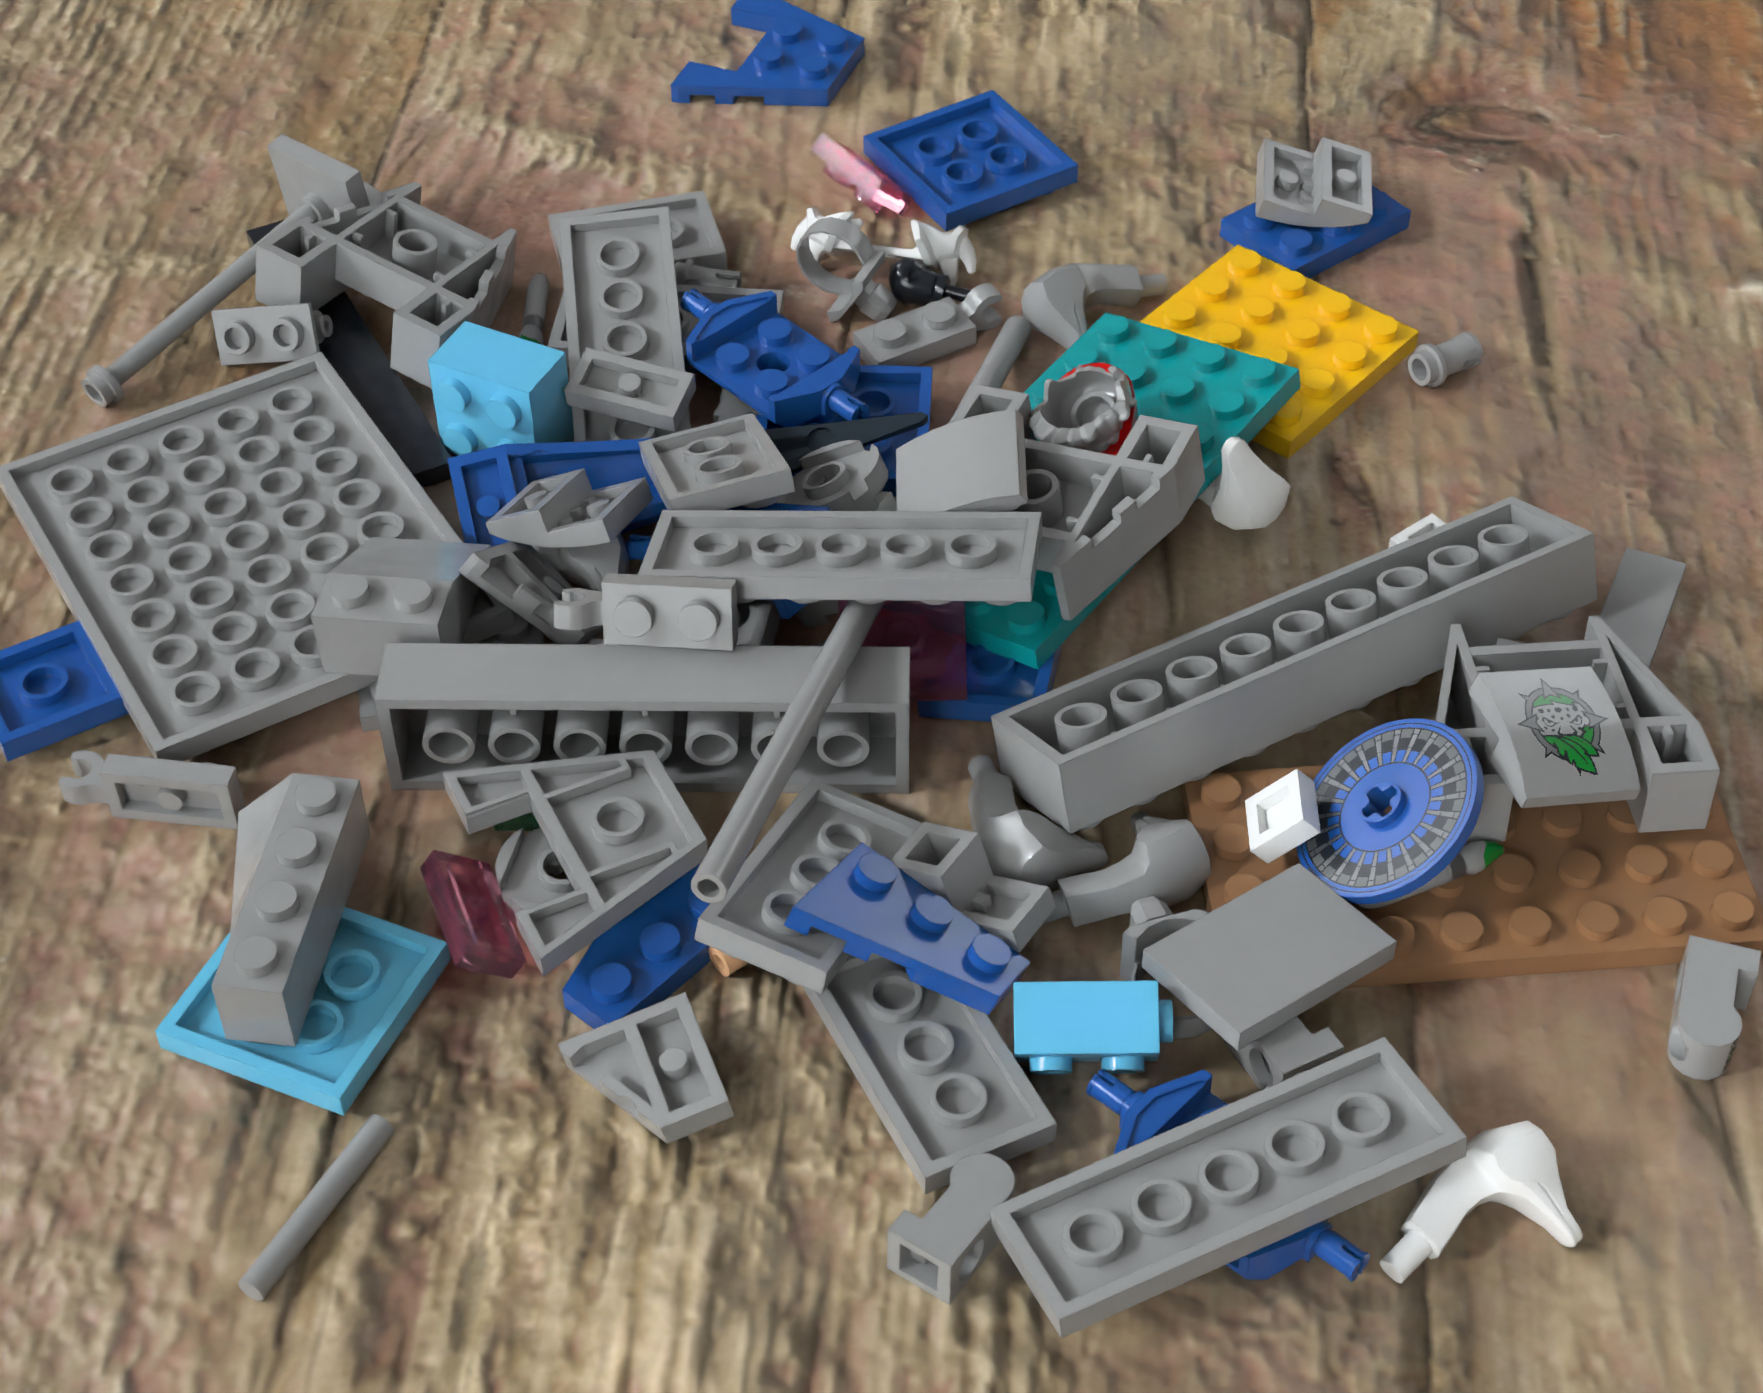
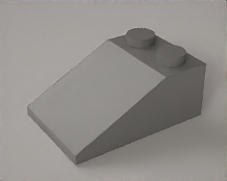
[311,537,492,676]

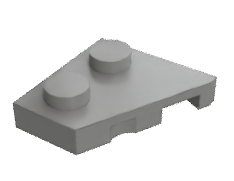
[458,541,603,644]
[558,992,735,1144]

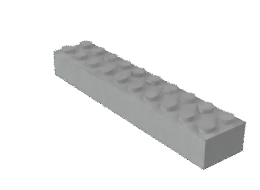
[991,496,1598,834]

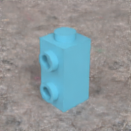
[1013,980,1173,1075]

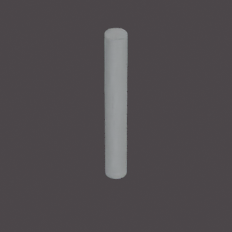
[238,1114,394,1301]

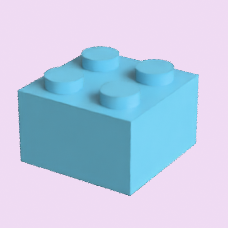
[427,321,574,456]

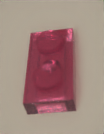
[811,132,914,216]
[420,850,527,979]

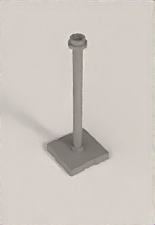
[81,134,370,407]

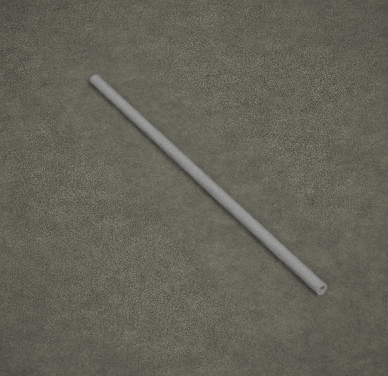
[691,315,1031,903]

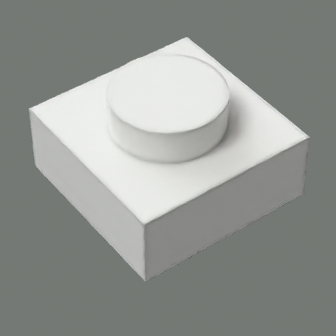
[1245,769,1321,864]

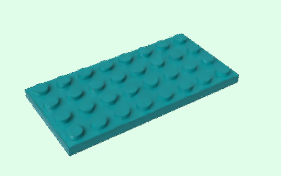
[881,312,1300,669]

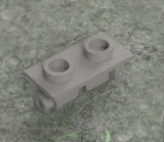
[211,303,333,366]

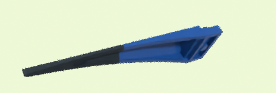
[447,412,928,547]

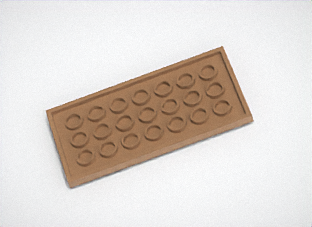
[1181,765,1763,989]

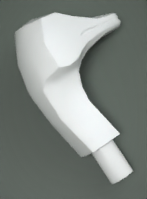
[1198,437,1291,530]
[1379,1120,1583,1283]

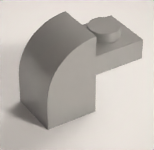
[891,822,1056,953]

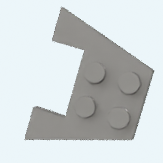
[442,750,708,977]

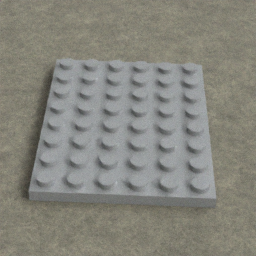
[0,351,515,761]

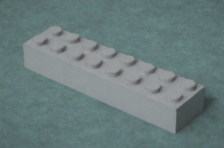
[374,643,910,794]

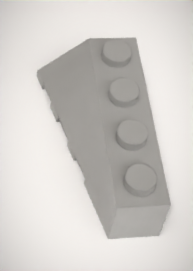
[211,773,370,1047]

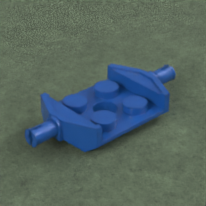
[680,288,870,427]
[1086,1068,1370,1282]

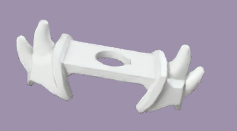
[790,206,977,286]

